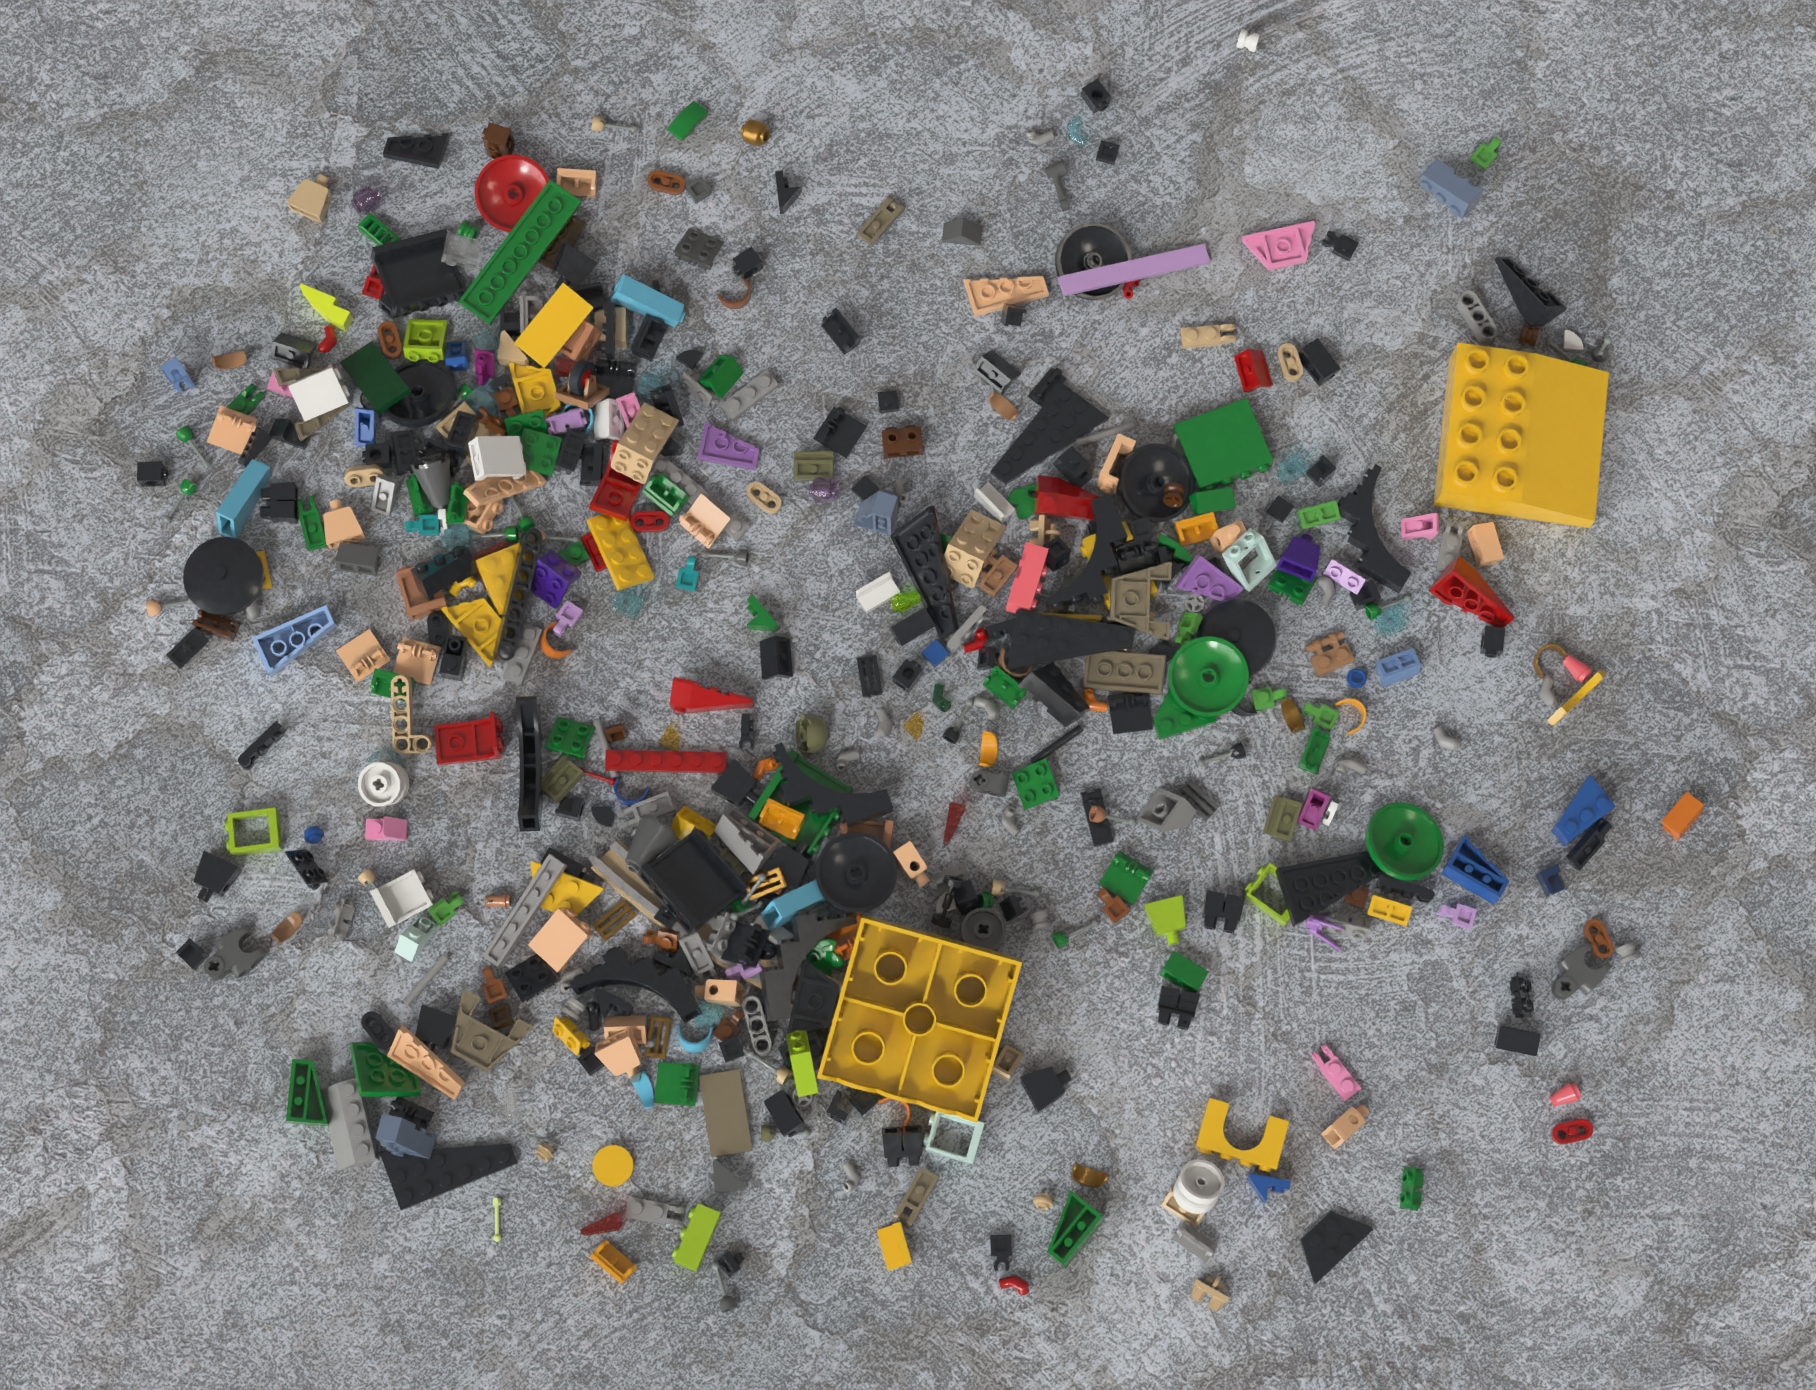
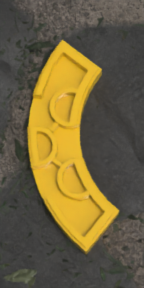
[1547,669,1607,725]

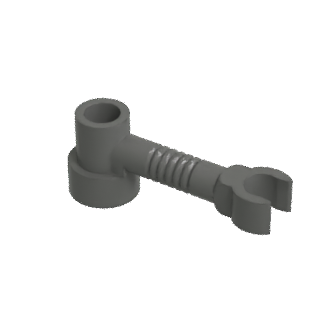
[1045,160,1070,212]

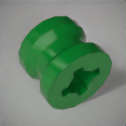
[457,220,480,244]

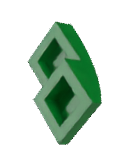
[667,101,708,141]
[1157,534,1193,566]

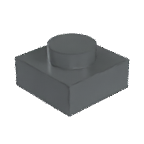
[685,177,712,204]

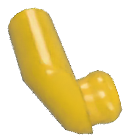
[448,576,477,597]

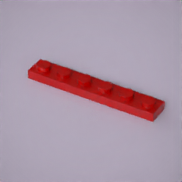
[605,750,727,774]

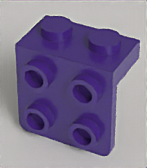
[530,549,582,609]

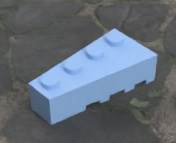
[252,605,337,677]

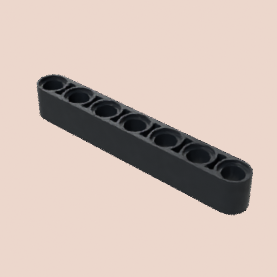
[493,528,542,663]

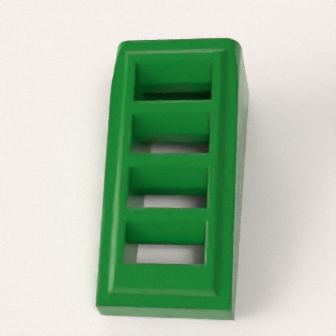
[357,213,401,246]

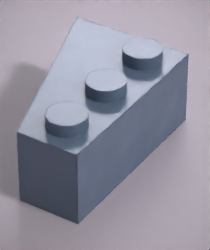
[1419,159,1484,219]
[854,490,898,535]
[376,1114,437,1159]

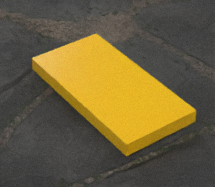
[514,283,594,368]

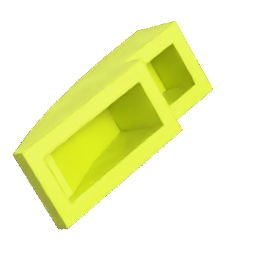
[299,283,353,332]

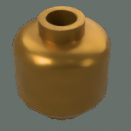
[740,119,770,146]

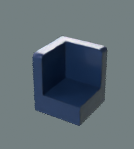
[1536,864,1565,898]

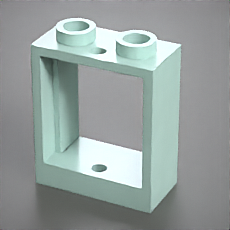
[1222,528,1277,592]
[923,1111,985,1165]

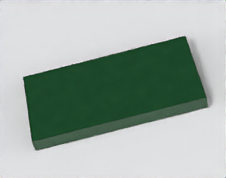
[340,341,411,414]

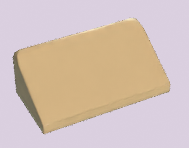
[1161,1185,1205,1227]

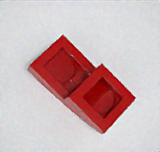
[362,263,385,300]

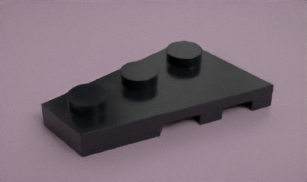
[383,133,449,169]

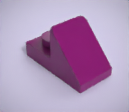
[1297,787,1331,831]

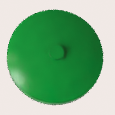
[1168,637,1249,717]
[1365,802,1444,881]

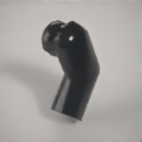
[585,1001,600,1031]

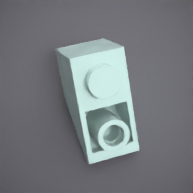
[395,915,438,962]

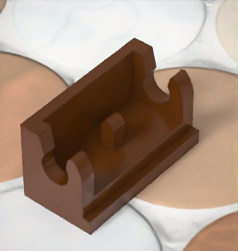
[192,609,241,642]

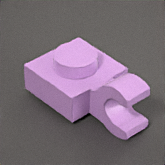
[553,600,584,638]
[1438,903,1477,930]
[725,961,763,981]

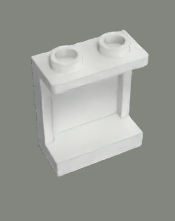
[288,364,350,421]
[468,436,526,481]
[370,869,435,928]

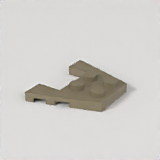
[273,368,350,442]
[1109,562,1172,640]
[450,988,534,1072]

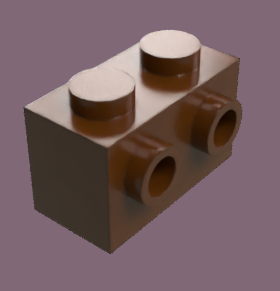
[481,122,516,159]
[882,425,923,459]

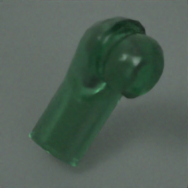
[932,684,952,712]

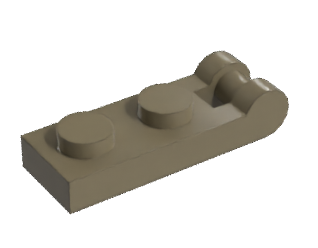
[857,195,906,247]
[892,1166,939,1228]

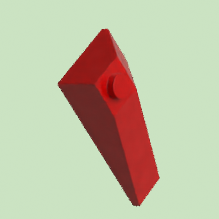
[1034,475,1099,521]
[1429,556,1515,628]
[669,677,754,715]

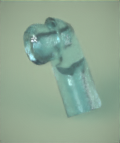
[1066,119,1087,147]

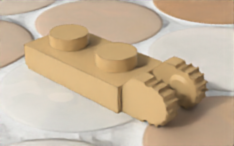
[1180,324,1237,349]

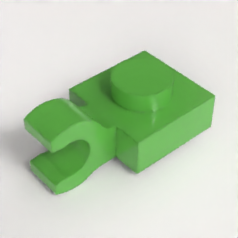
[1470,137,1502,171]
[1175,612,1203,647]
[1251,687,1288,711]
[1302,703,1340,732]
[427,891,464,926]

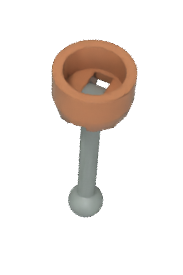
[1089,806,1136,826]

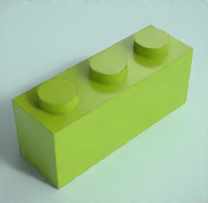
[672,1203,722,1273]

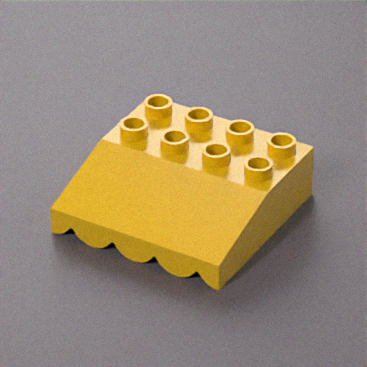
[1433,342,1609,528]
[817,914,1022,1123]

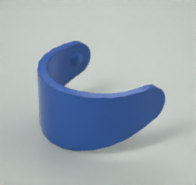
[614,776,650,806]

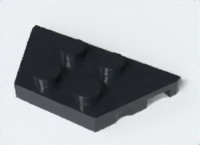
[786,959,839,1037]
[1300,1211,1374,1284]

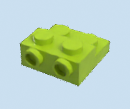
[403,319,448,362]

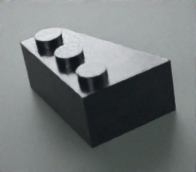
[410,546,478,601]
[1018,662,1090,727]

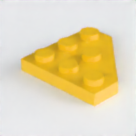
[475,538,532,616]

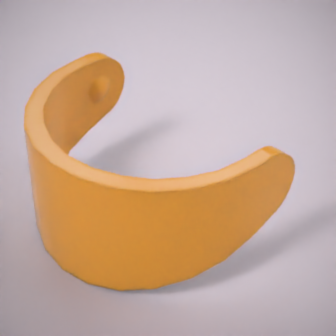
[1334,699,1366,736]
[979,731,998,767]

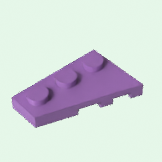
[1174,554,1244,602]

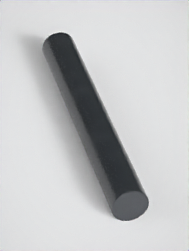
[1030,725,1083,763]

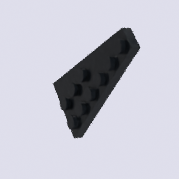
[991,383,1109,485]
[1275,851,1385,927]
[379,1144,518,1211]

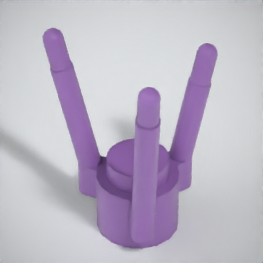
[1305,913,1351,951]

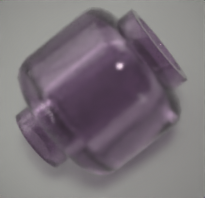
[351,186,381,215]
[809,477,839,503]

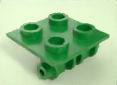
[504,409,549,441]
[520,428,562,476]
[1267,569,1318,606]
[545,716,595,760]
[1012,758,1060,810]
[1098,851,1154,905]
[654,1062,699,1107]

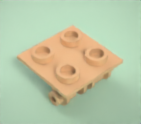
[207,405,258,454]
[679,493,731,549]
[336,629,391,683]
[393,637,442,685]

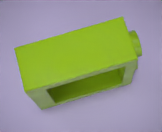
[225,807,283,857]
[1244,863,1290,927]
[786,1030,818,1097]

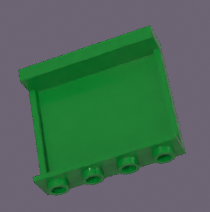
[1172,398,1273,492]
[748,749,853,857]

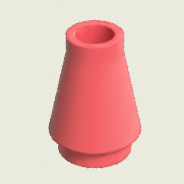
[1562,655,1593,683]
[1549,1082,1582,1107]

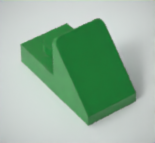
[746,595,778,632]

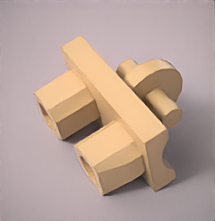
[1029,515,1061,547]
[1190,1275,1229,1312]

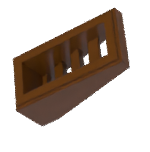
[604,723,628,743]

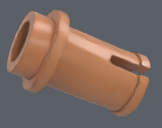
[485,893,512,909]

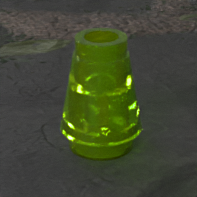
[890,591,921,613]

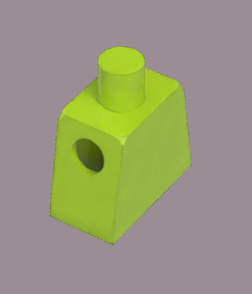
[1143,895,1186,946]

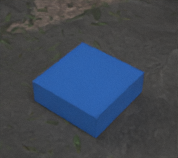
[921,639,950,668]

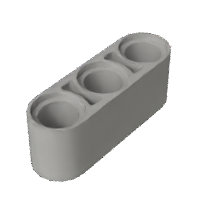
[1457,290,1498,346]
[742,996,772,1056]

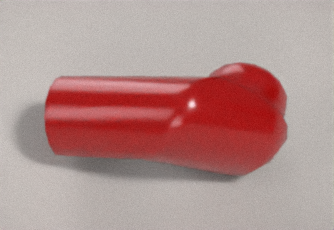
[1123,279,1140,299]
[318,325,337,353]
[963,628,988,653]
[999,1275,1029,1295]

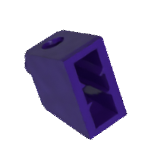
[1276,534,1320,582]

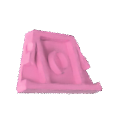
[1242,221,1315,271]

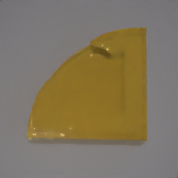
[903,713,923,741]
[659,725,680,751]

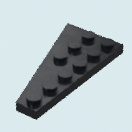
[890,506,959,639]
[1007,610,1135,669]

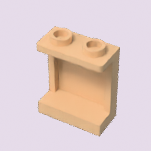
[1097,433,1136,494]
[528,907,594,972]

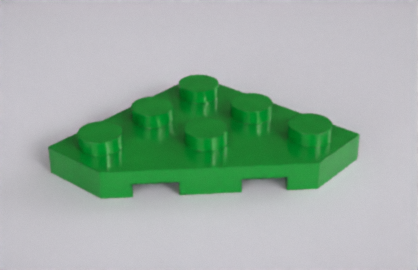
[1153,689,1217,740]
[350,1042,422,1097]

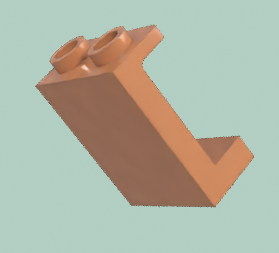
[559,320,602,362]
[395,560,448,621]
[840,820,894,851]

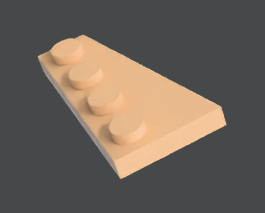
[963,276,1049,317]
[463,469,546,507]
[387,1025,465,1100]

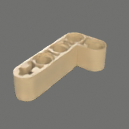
[391,674,434,754]

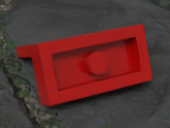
[1234,349,1273,393]

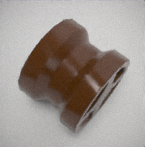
[1518,325,1539,347]
[1163,483,1185,507]

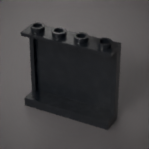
[371,229,469,317]
[637,826,748,935]

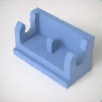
[160,357,196,393]
[1376,648,1421,687]

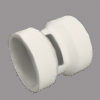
[1236,29,1260,52]

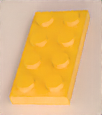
[586,514,654,591]

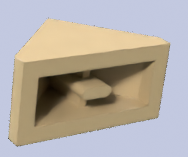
[497,330,530,367]
[991,1045,1024,1082]

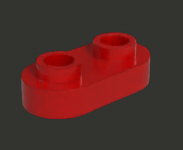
[630,511,670,533]
[1551,1119,1593,1145]

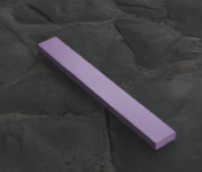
[1058,244,1210,297]

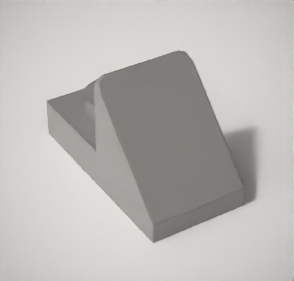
[371,474,400,517]

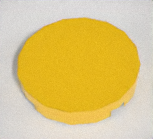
[592,1145,634,1187]

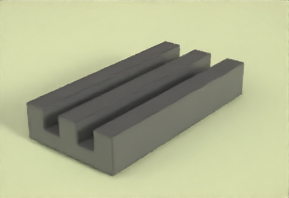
[1176,780,1219,822]

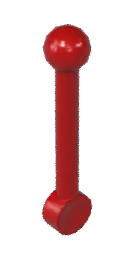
[578,767,616,785]

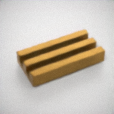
[746,866,789,900]
[592,899,637,942]
[645,1016,672,1060]

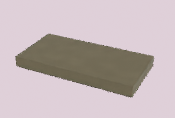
[1082,651,1167,695]
[699,1069,753,1158]

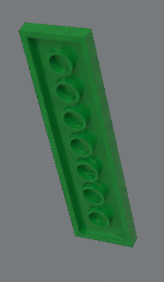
[458,180,582,325]

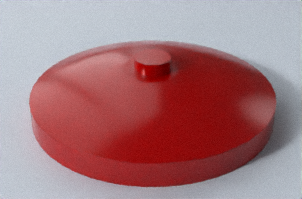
[474,154,549,233]

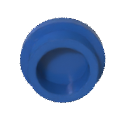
[1346,668,1367,689]
[304,826,324,844]

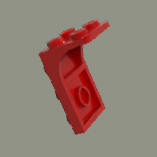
[589,440,644,521]
[434,711,505,766]

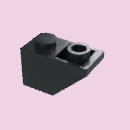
[439,634,468,681]

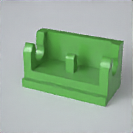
[1294,500,1341,529]

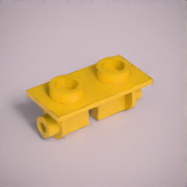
[552,1016,590,1056]

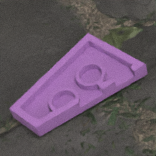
[698,421,760,470]

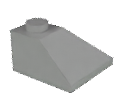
[1136,787,1197,832]

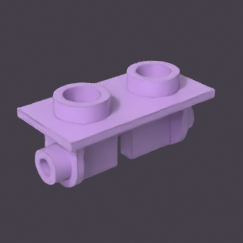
[545,408,587,436]
[1323,558,1366,594]

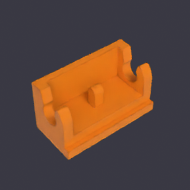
[1661,792,1705,841]

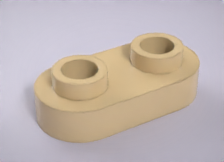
[1277,343,1303,382]
[344,464,384,487]
[746,482,782,515]

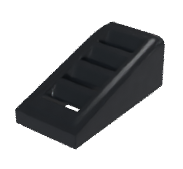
[238,426,272,467]

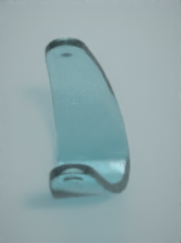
[367,750,404,768]

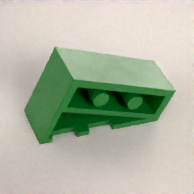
[286,1059,328,1126]
[1047,1190,1105,1269]

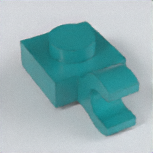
[405,515,440,536]
[675,556,700,592]

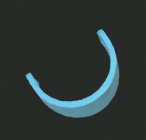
[560,404,594,435]
[677,1023,713,1053]
[630,1071,655,1109]

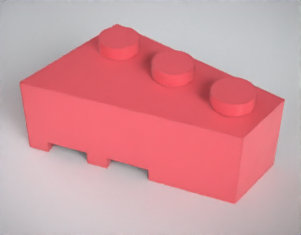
[1006,542,1049,613]

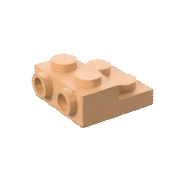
[461,483,503,535]

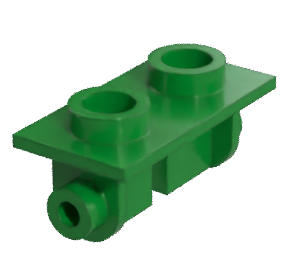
[406,474,434,517]
[445,482,469,524]
[1399,1167,1424,1211]

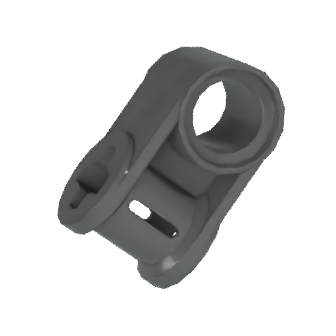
[969,771,1009,797]

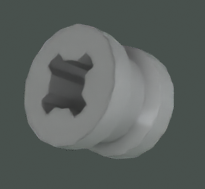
[1184,593,1205,614]
[1028,911,1052,932]
[1615,942,1640,965]
[561,997,586,1021]
[792,1089,813,1109]

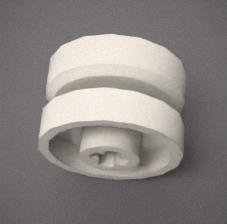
[358,762,409,806]
[1173,1159,1225,1214]

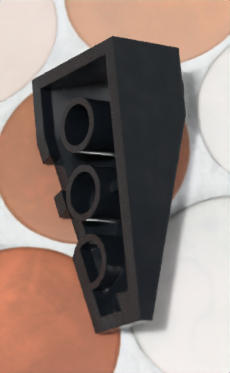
[1495,257,1567,327]

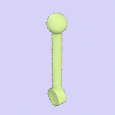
[493,1198,501,1242]

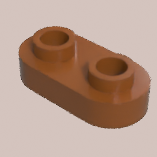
[647,170,686,195]
[377,321,403,359]
[1583,919,1614,959]

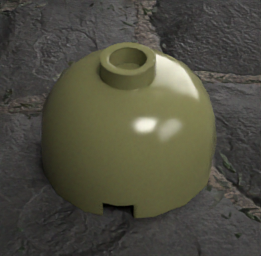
[795,714,830,754]

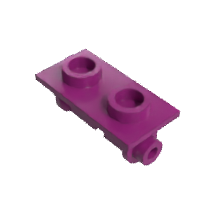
[474,349,495,386]

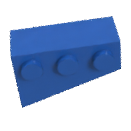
[1551,775,1616,846]
[1441,834,1509,905]

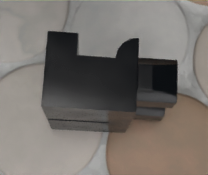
[260,482,298,524]
[1202,890,1245,934]
[1156,986,1200,1030]
[882,1125,922,1167]

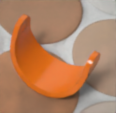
[540,622,573,658]
[878,1097,910,1130]

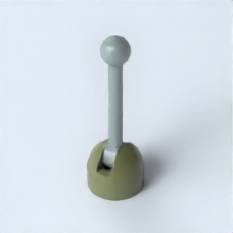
[761,1125,811,1141]

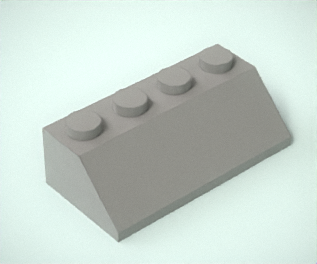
[320,1078,379,1171]

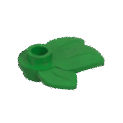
[1007,484,1039,520]
[804,939,844,977]

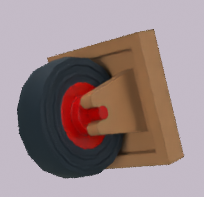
[555,360,609,410]

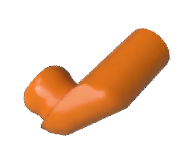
[1082,689,1108,713]
[752,757,779,781]

